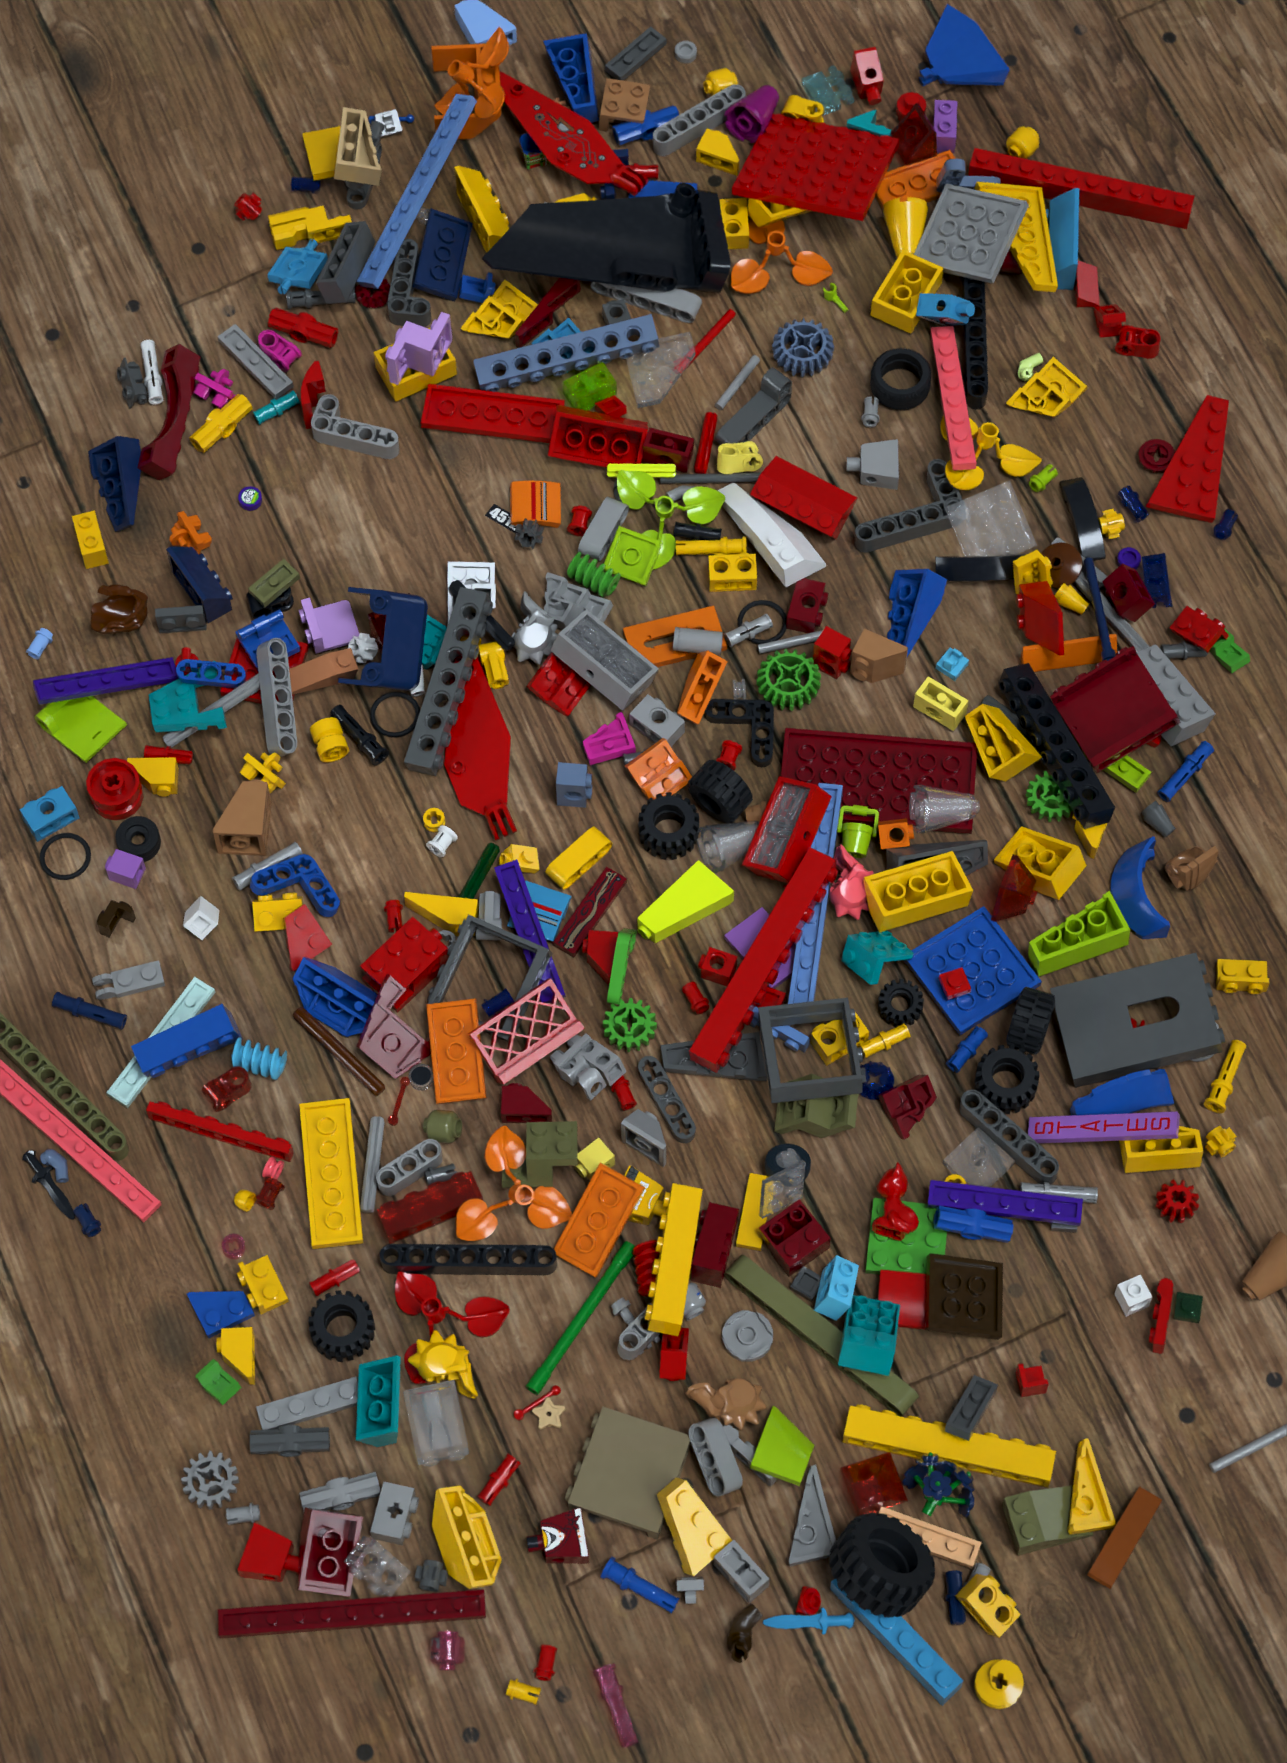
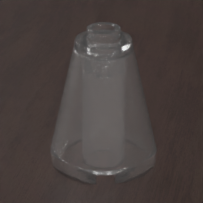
[909,785,980,833]
[697,821,759,873]

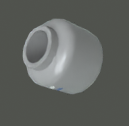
[683,1282,706,1321]

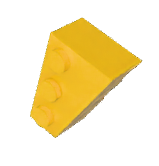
[965,704,1042,782]
[657,1477,732,1577]

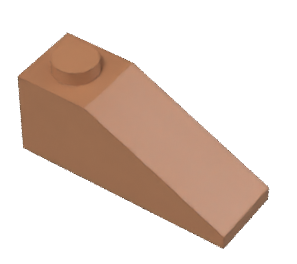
[289,648,358,695]

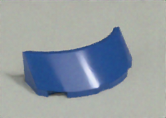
[1110,836,1170,940]
[1070,1069,1174,1116]

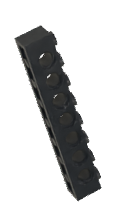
[998,663,1115,829]

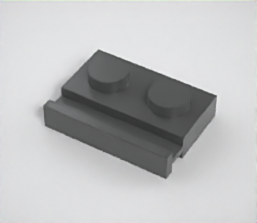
[155,605,207,634]

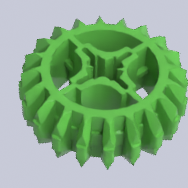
[756,648,821,711]

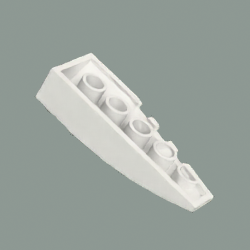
[717,482,826,587]

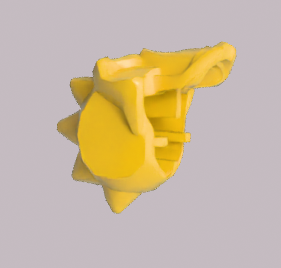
[408,1330,478,1398]

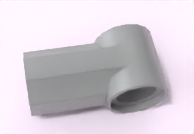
[476,891,502,940]

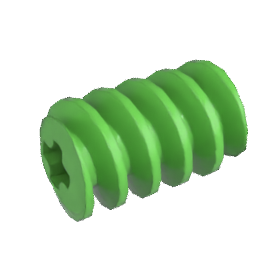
[567,552,621,597]

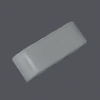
[578,496,629,561]
[376,1139,442,1196]
[617,1302,660,1360]
[689,1418,743,1497]

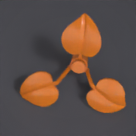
[434,27,509,119]
[731,218,833,294]
[456,1126,572,1241]

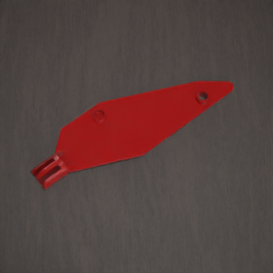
[444,640,517,841]

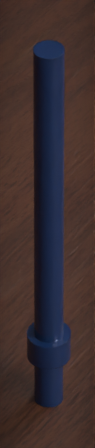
[1084,558,1116,661]

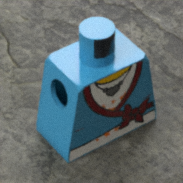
[916,293,975,326]

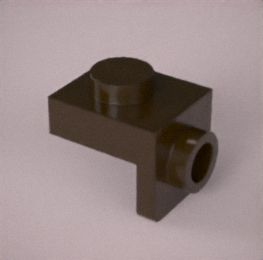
[97,900,136,938]

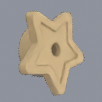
[532,1397,566,1430]

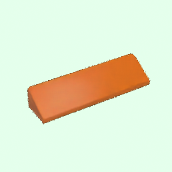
[1020,634,1117,672]

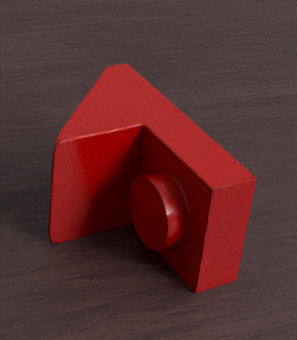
[1094,304,1126,338]

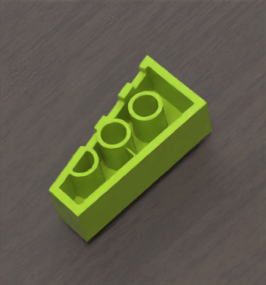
[1028,891,1130,977]

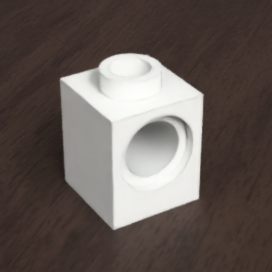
[1114,1274,1152,1317]

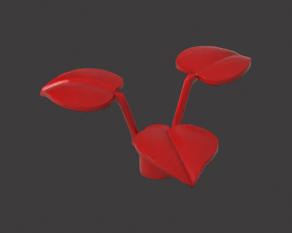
[395,1272,510,1384]

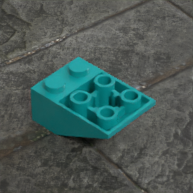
[838,1295,900,1376]

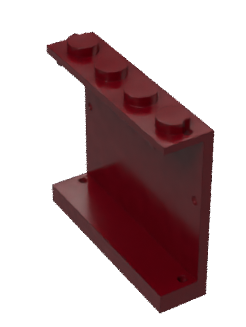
[1050,646,1181,773]

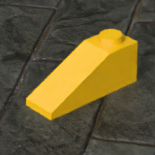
[404,892,479,936]

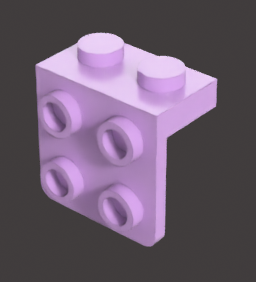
[298,598,359,654]

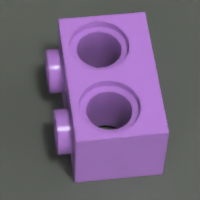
[932,100,957,153]

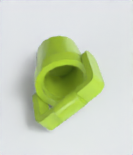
[837,805,879,858]

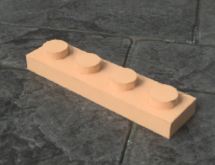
[879,1506,982,1569]

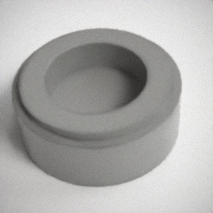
[675,41,697,64]

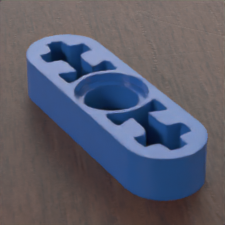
[176,659,246,688]

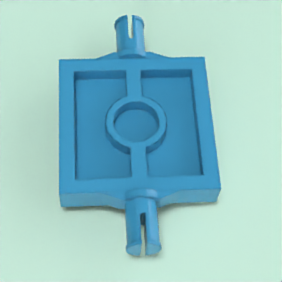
[267,239,328,295]

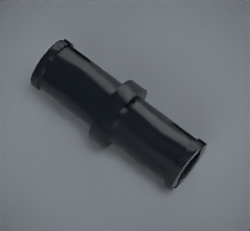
[673,521,722,540]

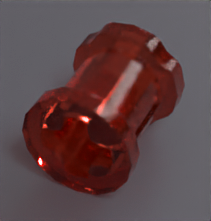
[253,1177,285,1210]

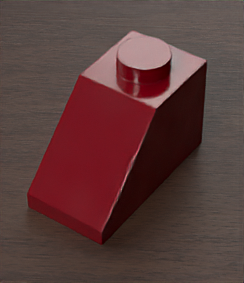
[501,1083,552,1123]

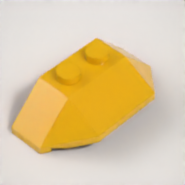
[432,1485,502,1589]

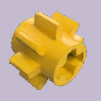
[1098,509,1125,539]
[1205,1126,1237,1157]

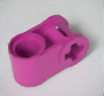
[258,330,302,372]

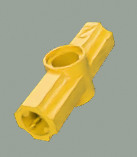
[189,394,253,453]

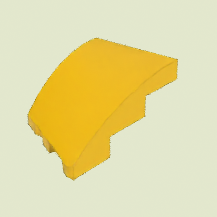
[461,280,538,339]
[1006,357,1088,418]

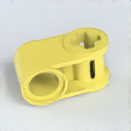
[717,441,763,474]

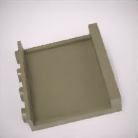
[565,1407,691,1540]

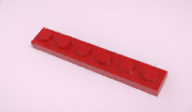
[146,1101,294,1162]

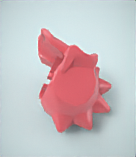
[829,844,874,920]

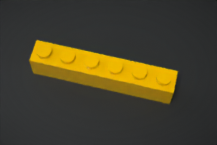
[644,1183,703,1336]

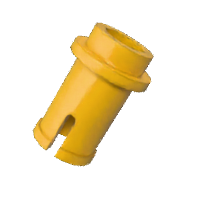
[506,1678,541,1705]

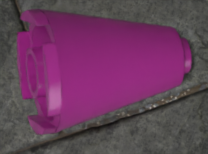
[725,85,779,143]

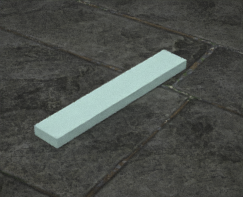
[106,977,216,1109]

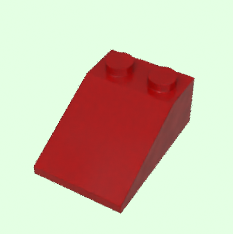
[1016,581,1064,656]

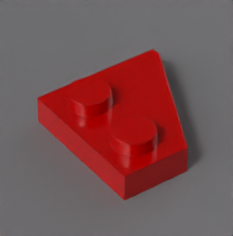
[283,904,332,971]

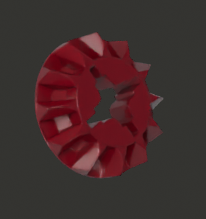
[356,279,391,308]
[1138,439,1175,473]

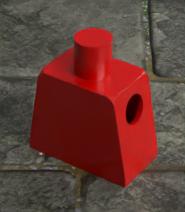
[850,47,884,105]
[238,1523,299,1582]

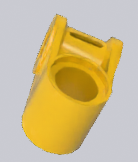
[781,95,824,123]

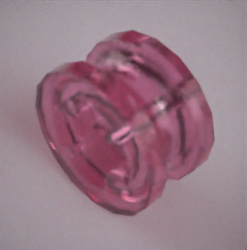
[222,1234,246,1259]

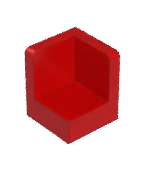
[1015,1363,1049,1397]

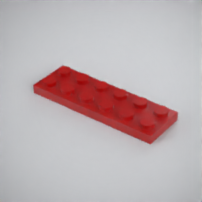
[421,384,565,443]

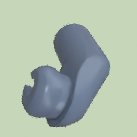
[40,1149,69,1183]

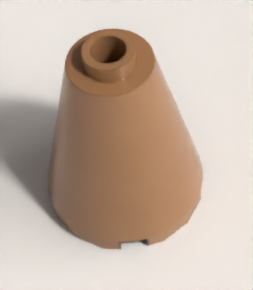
[1242,1231,1287,1301]

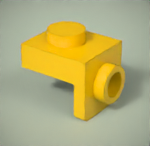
[499,844,540,874]

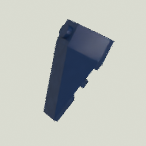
[88,436,141,532]

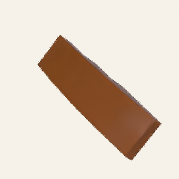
[1087,1486,1162,1589]

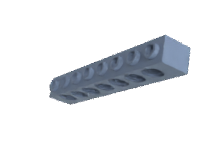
[473,314,659,392]

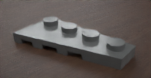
[660,1032,767,1081]

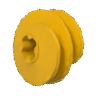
[974,1659,1024,1709]

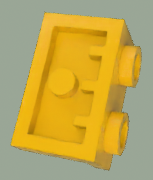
[1216,959,1269,994]
[236,1255,289,1314]

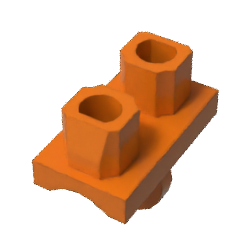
[169,511,212,554]

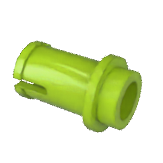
[1029,464,1058,492]

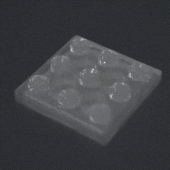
[945,481,1037,557]

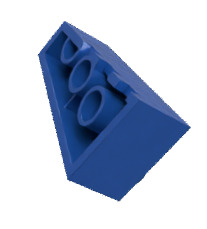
[543,33,599,122]
[131,1004,243,1078]

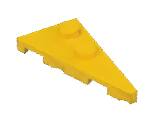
[1068,1438,1117,1535]

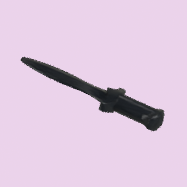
[22,1150,75,1220]

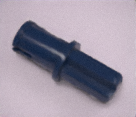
[945,1570,966,1625]

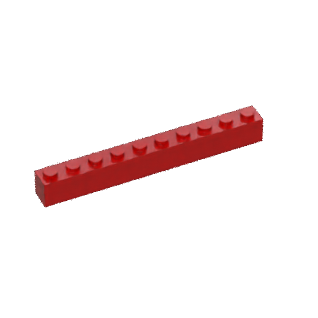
[968,148,1195,229]
[689,847,838,1073]

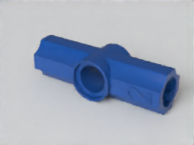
[612,105,679,146]
[933,1206,1014,1243]

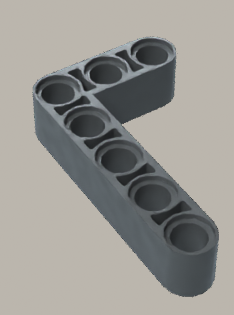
[854,459,965,553]

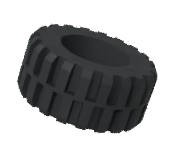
[829,1513,935,1617]

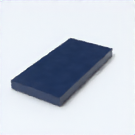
[412,208,473,302]

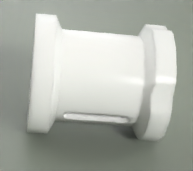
[426,825,458,857]

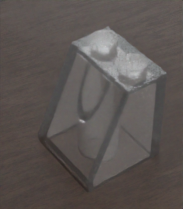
[403,1380,469,1467]

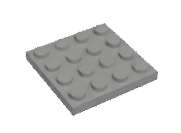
[914,184,1029,284]

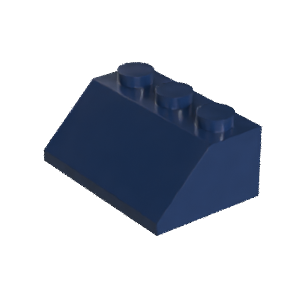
[166,547,233,624]

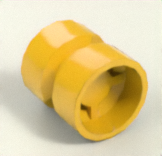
[309,717,349,763]

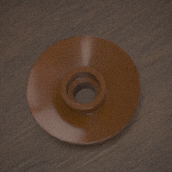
[1041,542,1083,589]

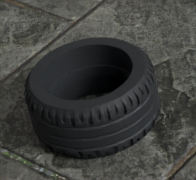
[870,348,932,411]

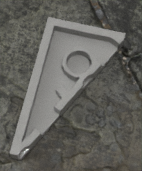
[788,1465,836,1567]

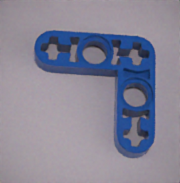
[250,854,340,917]

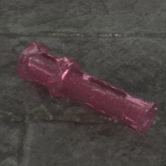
[593,1664,639,1748]

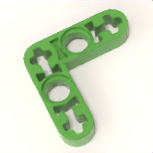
[607,928,637,1005]

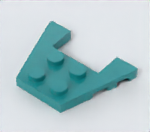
[149,661,227,732]

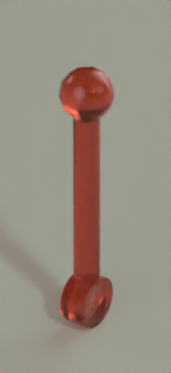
[388,1077,410,1126]

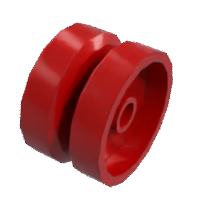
[86,758,144,821]

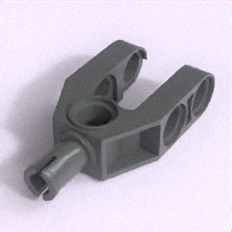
[344,121,384,210]

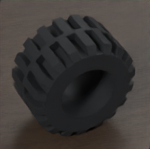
[687,760,753,824]
[638,792,699,860]
[1006,986,1055,1055]
[974,1045,1039,1114]
[308,1290,375,1362]

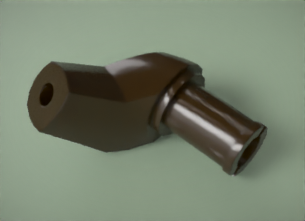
[727,1603,763,1663]

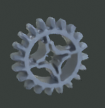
[772,317,834,378]

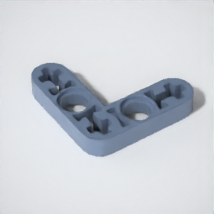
[936,159,1001,193]

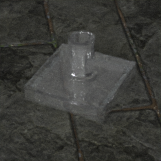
[943,1127,1015,1187]

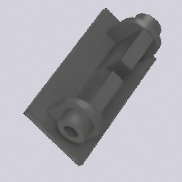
[117,358,148,409]

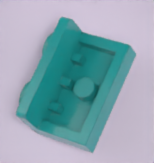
[422,614,447,670]

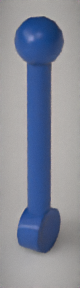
[368,114,415,124]

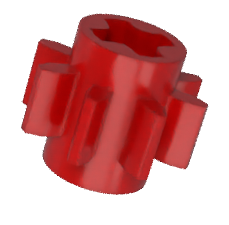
[234,193,262,221]

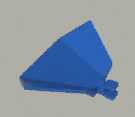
[919,4,1010,86]

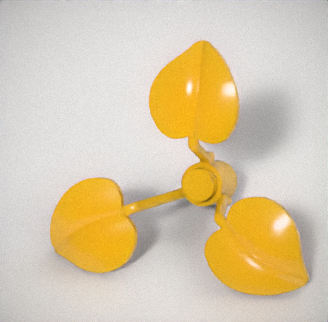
[940,414,1042,490]

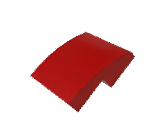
[526,652,591,716]
[878,1270,926,1329]

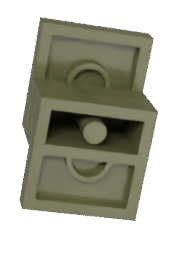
[774,1074,859,1138]
[502,1121,578,1188]

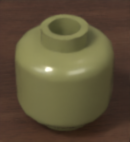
[423,1110,462,1144]

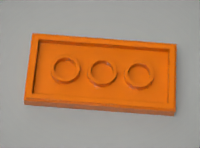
[875,150,955,210]
[426,999,487,1104]
[554,1163,646,1278]

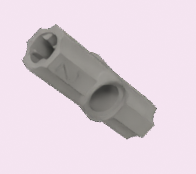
[299,1472,381,1511]

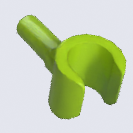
[823,283,849,313]

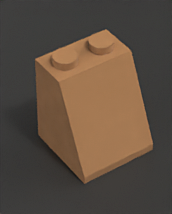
[213,779,272,856]

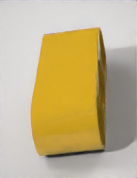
[545,826,613,890]

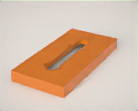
[623,606,727,667]

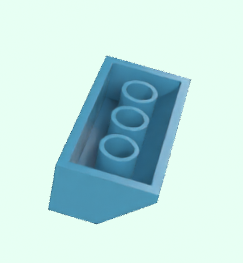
[1045,188,1079,290]

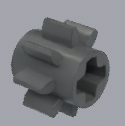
[515,518,544,549]
[414,1560,448,1592]

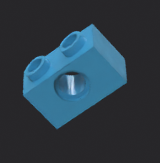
[19,786,80,842]

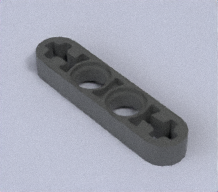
[638,1056,696,1144]

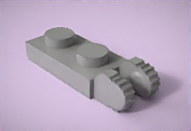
[92,960,165,1000]
[723,1425,777,1486]

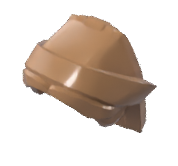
[1165,846,1219,891]

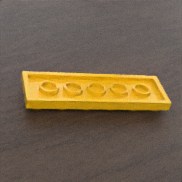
[299,1098,363,1249]

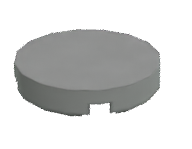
[722,1310,773,1362]

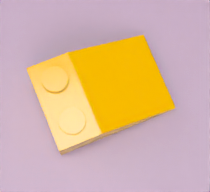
[994,826,1087,900]

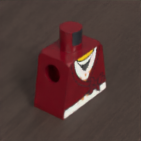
[526,1508,589,1564]

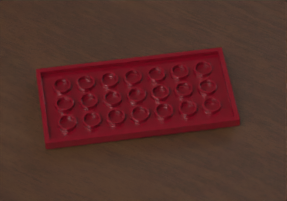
[781,728,977,834]

